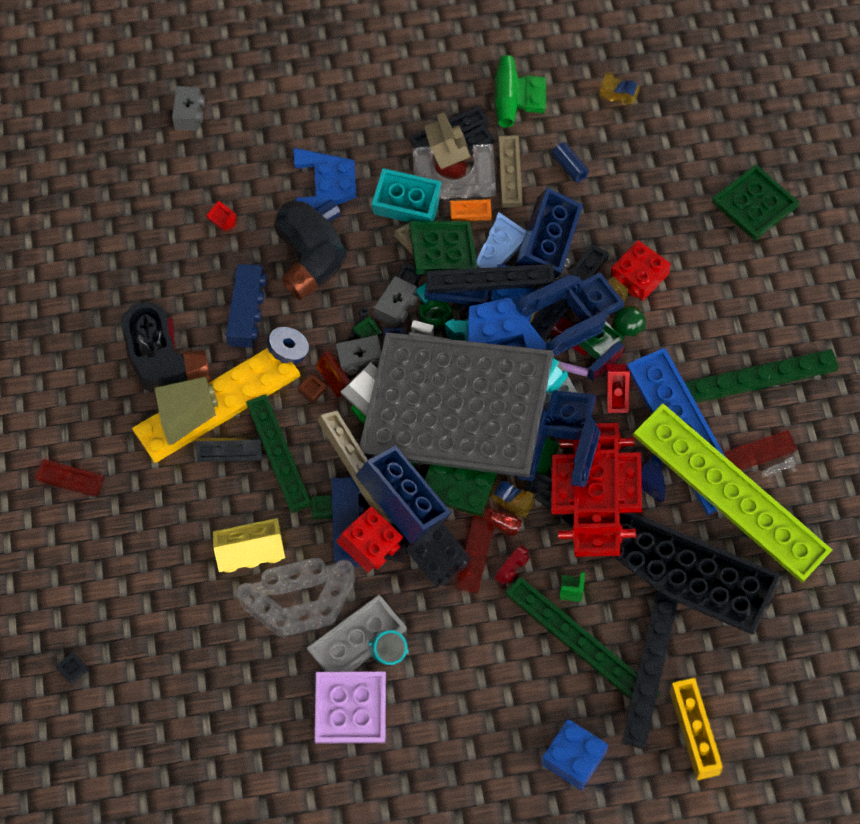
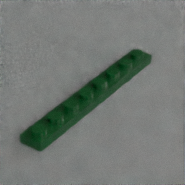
[684,349,839,403]
[505,577,661,700]

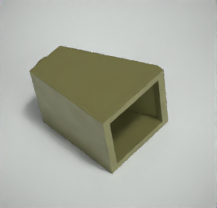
[155,377,218,445]

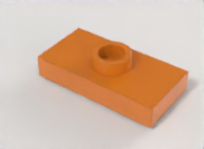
[450,199,492,221]

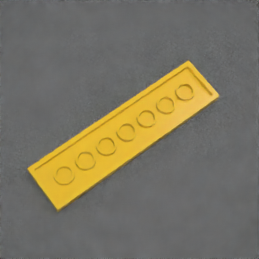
[132,348,300,463]

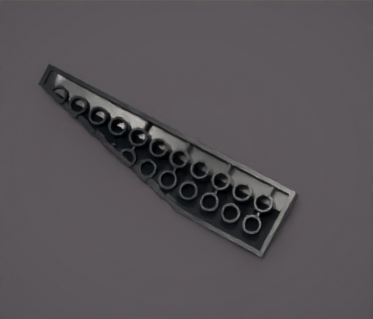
[524,472,781,635]

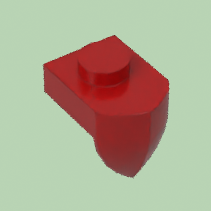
[206,201,237,231]

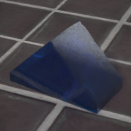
[641,455,666,502]

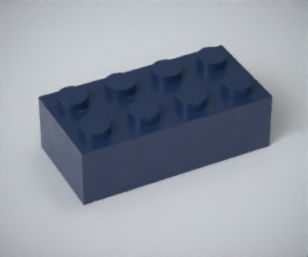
[515,187,583,279]
[355,445,451,544]

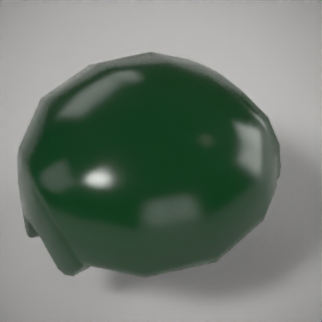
[418,300,452,329]
[613,306,646,337]

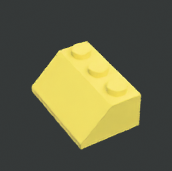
[213,518,285,573]

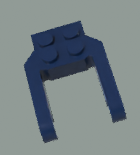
[516,273,625,355]
[518,390,601,487]

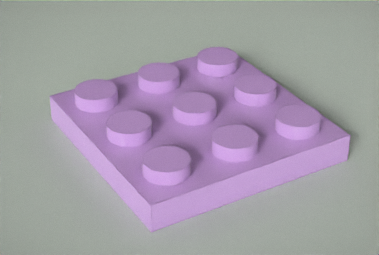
[315,672,386,743]

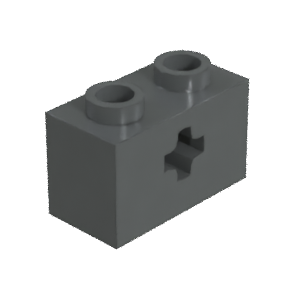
[172,86,205,131]
[374,276,418,328]
[336,335,381,376]

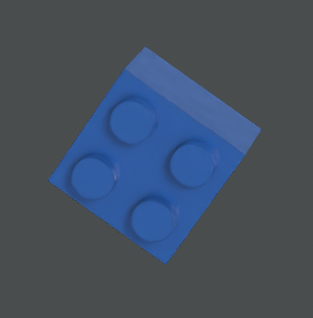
[542,719,608,791]

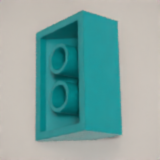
[371,168,442,222]

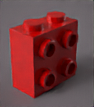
[611,240,671,301]
[336,506,403,573]

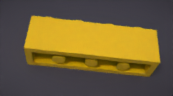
[670,678,723,780]

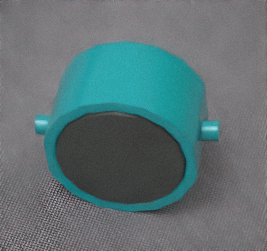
[368,630,409,665]

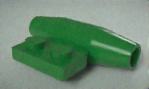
[494,55,546,128]

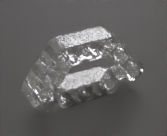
[237,558,355,637]

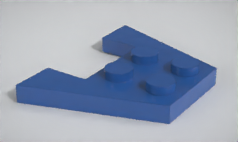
[294,148,357,209]
[468,297,548,350]

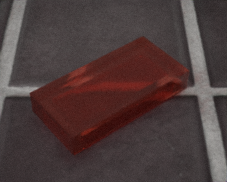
[316,351,351,397]

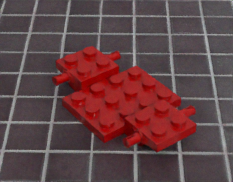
[551,423,642,557]

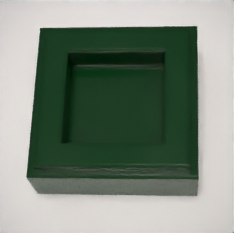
[352,316,382,339]
[311,495,333,519]

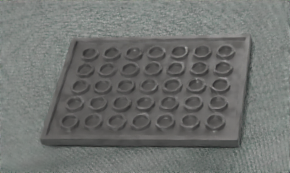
[359,333,554,477]

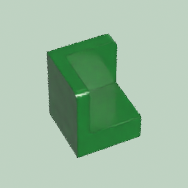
[559,572,585,602]

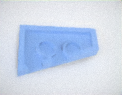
[477,212,526,268]

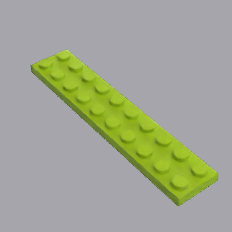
[633,403,832,583]

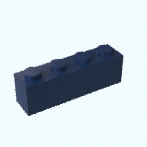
[226,264,267,348]
[331,477,364,568]

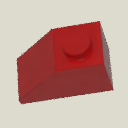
[606,364,630,413]

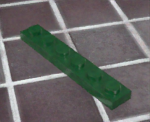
[246,394,311,513]

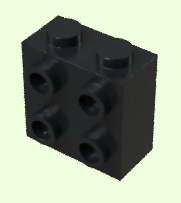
[406,521,472,587]

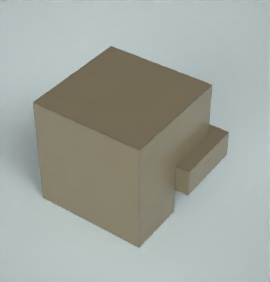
[424,112,471,169]

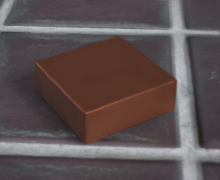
[297,374,328,403]

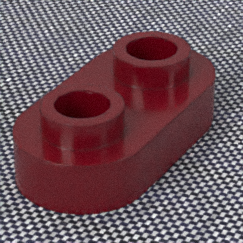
[495,545,530,585]

